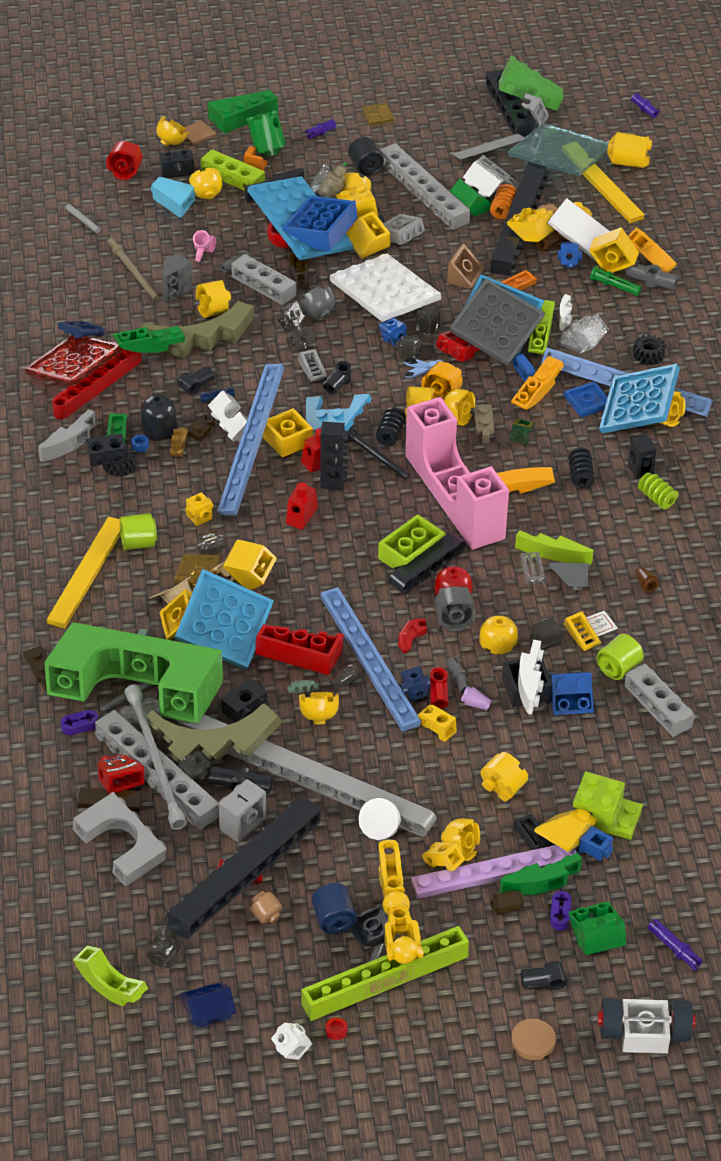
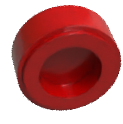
[325,1017,348,1040]

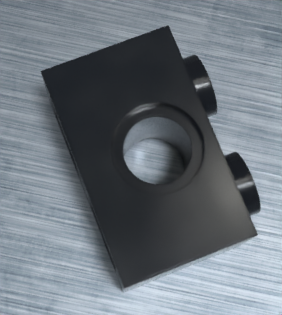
[159,150,195,178]
[628,434,657,479]
[221,678,267,723]

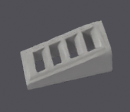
[298,349,328,382]

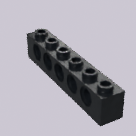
[486,69,536,138]

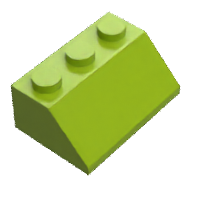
[378,514,445,568]

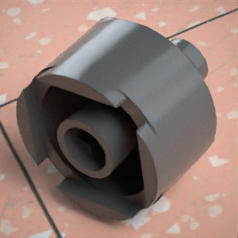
[434,587,476,631]

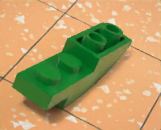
[113,326,185,353]
[499,853,582,896]

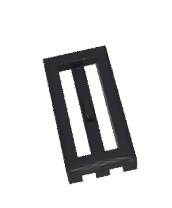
[513,813,552,850]

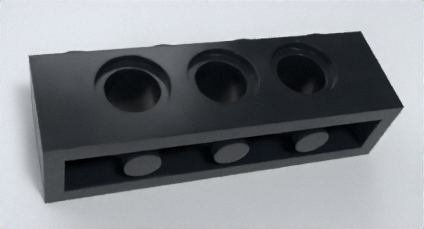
[320,421,348,490]

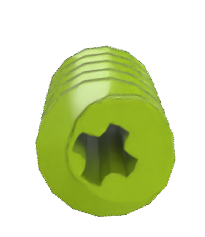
[638,473,679,509]

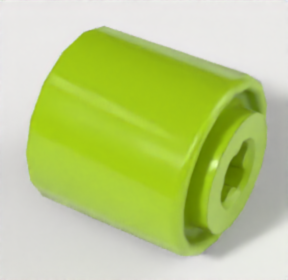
[119,513,157,550]
[596,634,644,680]

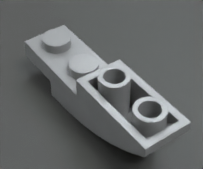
[38,409,96,462]

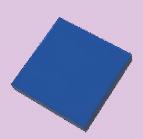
[564,382,608,418]

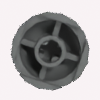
[300,286,335,318]

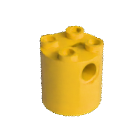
[607,132,653,169]

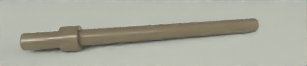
[108,238,159,301]

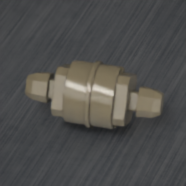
[318,164,346,199]

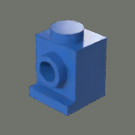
[579,826,613,861]

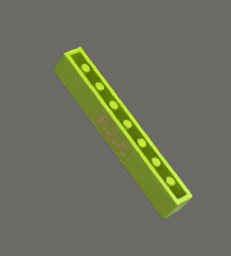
[301,926,469,1021]

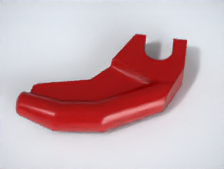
[398,618,427,653]

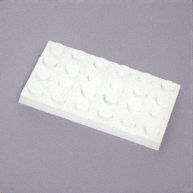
[330,254,441,322]

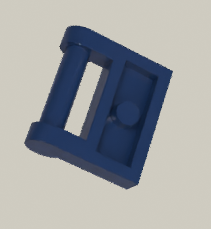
[58,321,105,338]

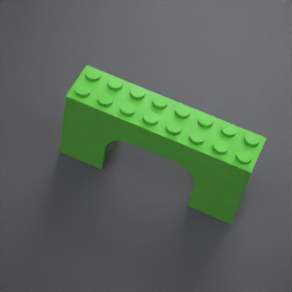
[45,622,223,724]

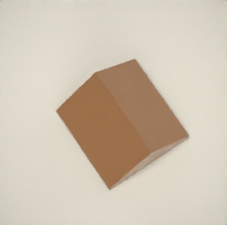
[447,243,485,289]

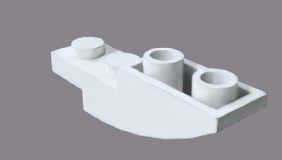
[518,640,544,715]

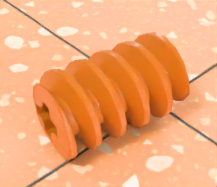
[490,184,517,220]

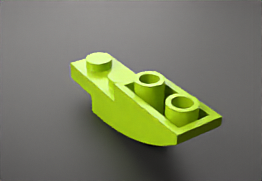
[528,300,555,354]

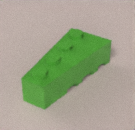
[499,55,563,111]

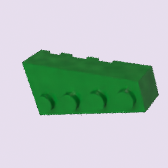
[207,90,278,134]

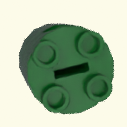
[246,110,286,157]

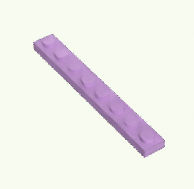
[411,845,577,899]

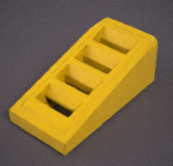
[564,611,601,651]

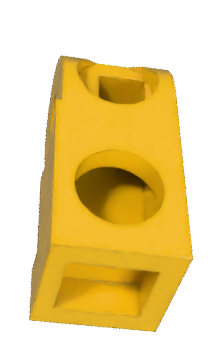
[418,705,457,742]
[422,842,465,871]

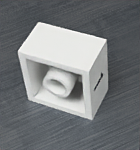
[463,161,504,197]

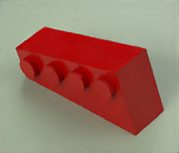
[255,625,344,675]

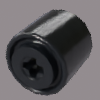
[348,137,384,175]

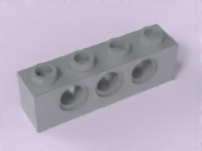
[231,254,296,305]
[625,664,694,737]

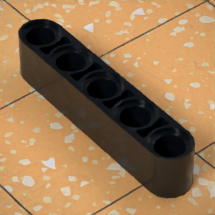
[389,531,466,594]

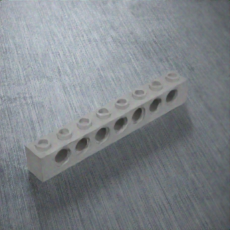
[379,143,470,230]
[95,710,219,830]

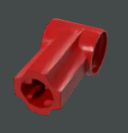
[429,667,448,709]

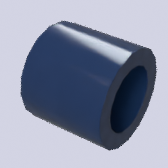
[311,883,357,934]

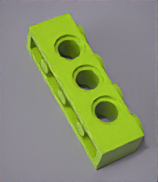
[201,149,265,191]

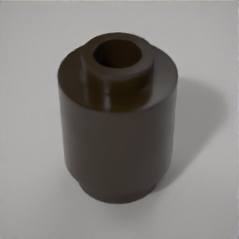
[490,890,524,915]

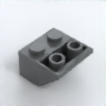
[162,253,192,303]

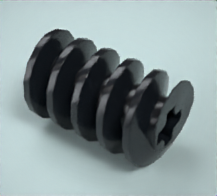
[376,407,406,446]
[568,448,595,488]

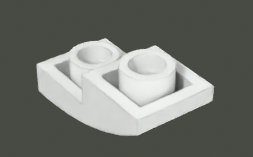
[559,294,572,331]

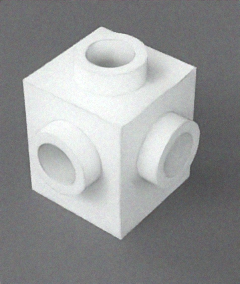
[271,1022,312,1060]

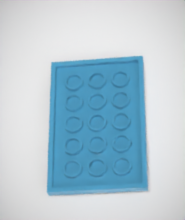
[247,176,353,260]

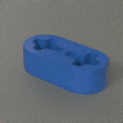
[512,354,535,381]

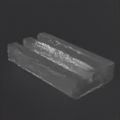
[520,552,546,585]

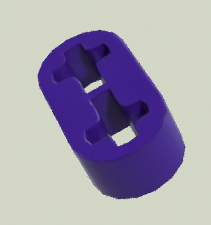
[61,710,98,735]
[550,891,571,930]

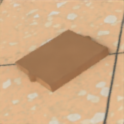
[185,120,216,145]

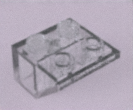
[557,313,609,354]

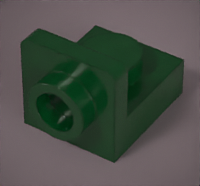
[510,418,535,444]

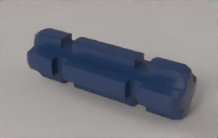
[200,387,235,403]

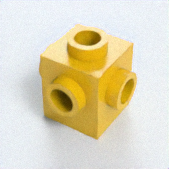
[185,492,213,526]

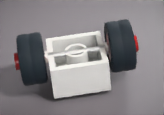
[597,998,696,1053]

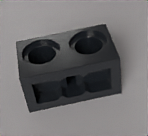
[86,433,127,467]

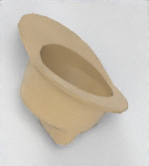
[149,577,192,604]

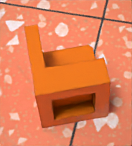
[244,146,268,171]

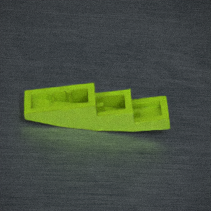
[515,530,594,565]

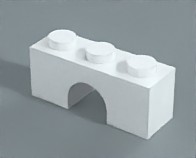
[208,390,248,442]

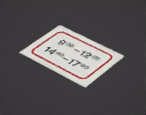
[575,611,618,638]

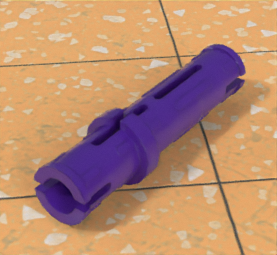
[648,919,703,970]

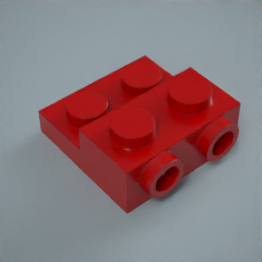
[436,331,480,362]

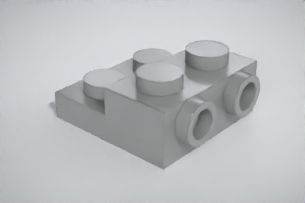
[383,214,425,245]

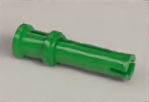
[590,266,641,296]

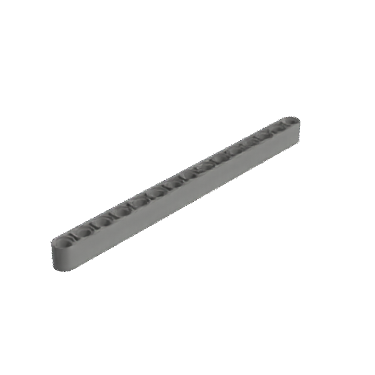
[160,715,437,836]

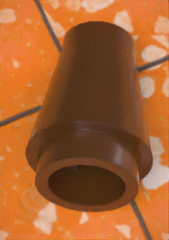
[536,233,560,251]
[635,567,659,593]

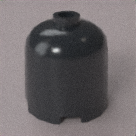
[141,395,177,441]

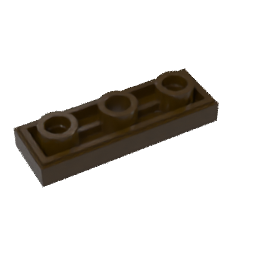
[77,787,142,812]

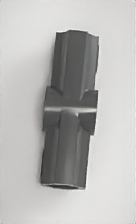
[626,263,679,290]

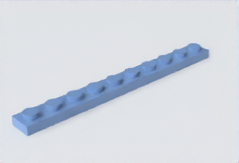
[541,347,713,417]
[217,364,284,515]
[321,587,421,732]

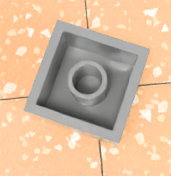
[219,779,266,843]

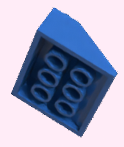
[282,196,358,251]

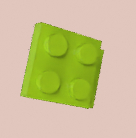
[573,771,643,840]

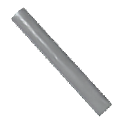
[66,204,101,233]

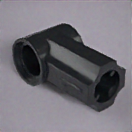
[323,361,351,395]
[177,366,215,396]
[520,961,567,991]

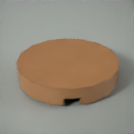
[511,1019,556,1060]

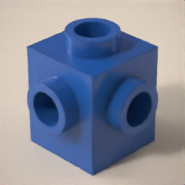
[558,243,582,268]
[379,317,408,346]

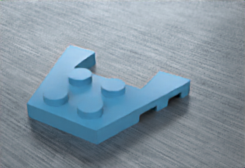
[306,394,372,436]

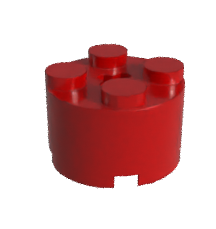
[106,141,143,180]

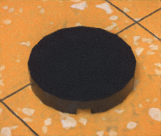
[352,908,388,946]

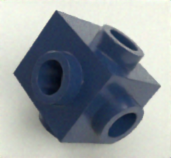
[400,666,431,701]

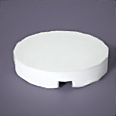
[359,798,401,840]

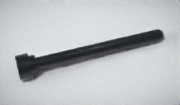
[347,427,410,479]

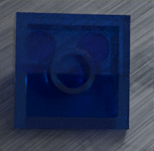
[179,981,236,1027]

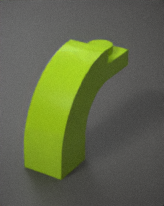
[73,946,148,1006]

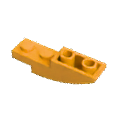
[628,227,677,273]
[511,356,564,410]

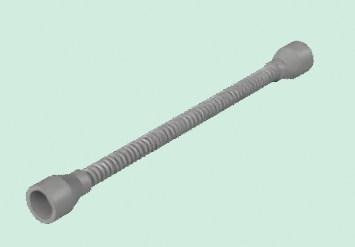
[125,684,187,830]

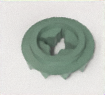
[287,680,319,693]

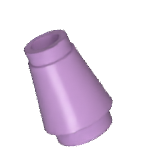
[461,686,492,711]

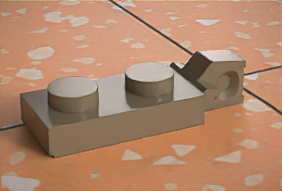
[473,404,494,443]

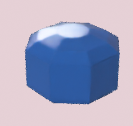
[131,435,149,452]

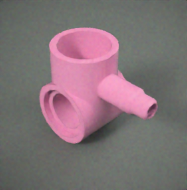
[193,230,216,262]

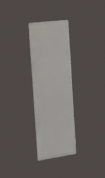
[452,134,526,159]

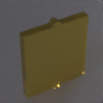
[362,103,394,125]

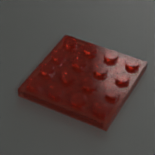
[25,335,123,386]

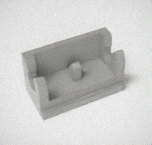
[522,93,549,128]

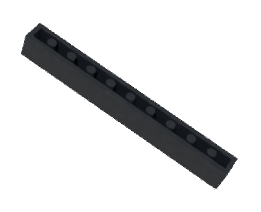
[490,161,549,276]
[167,796,322,940]

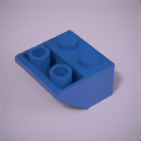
[549,671,594,715]

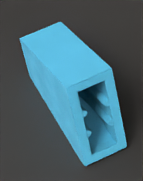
[151,177,195,218]

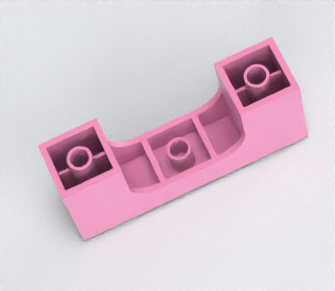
[405,397,509,550]

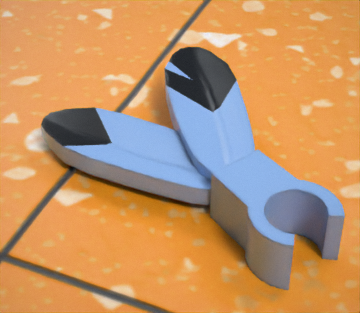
[404,359,443,378]

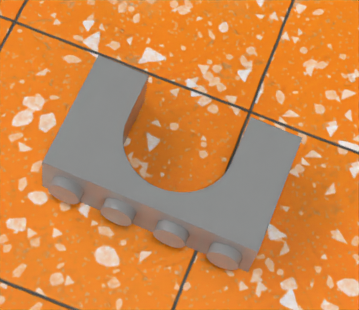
[73,792,166,887]

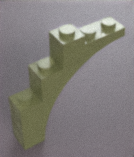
[141,301,254,359]
[147,703,283,766]

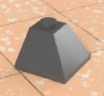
[548,562,589,590]

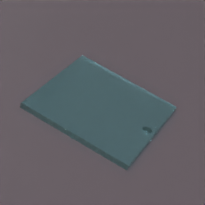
[507,123,609,176]

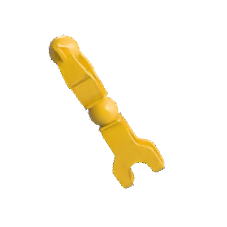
[379,840,424,964]

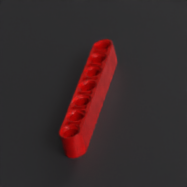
[52,348,142,419]

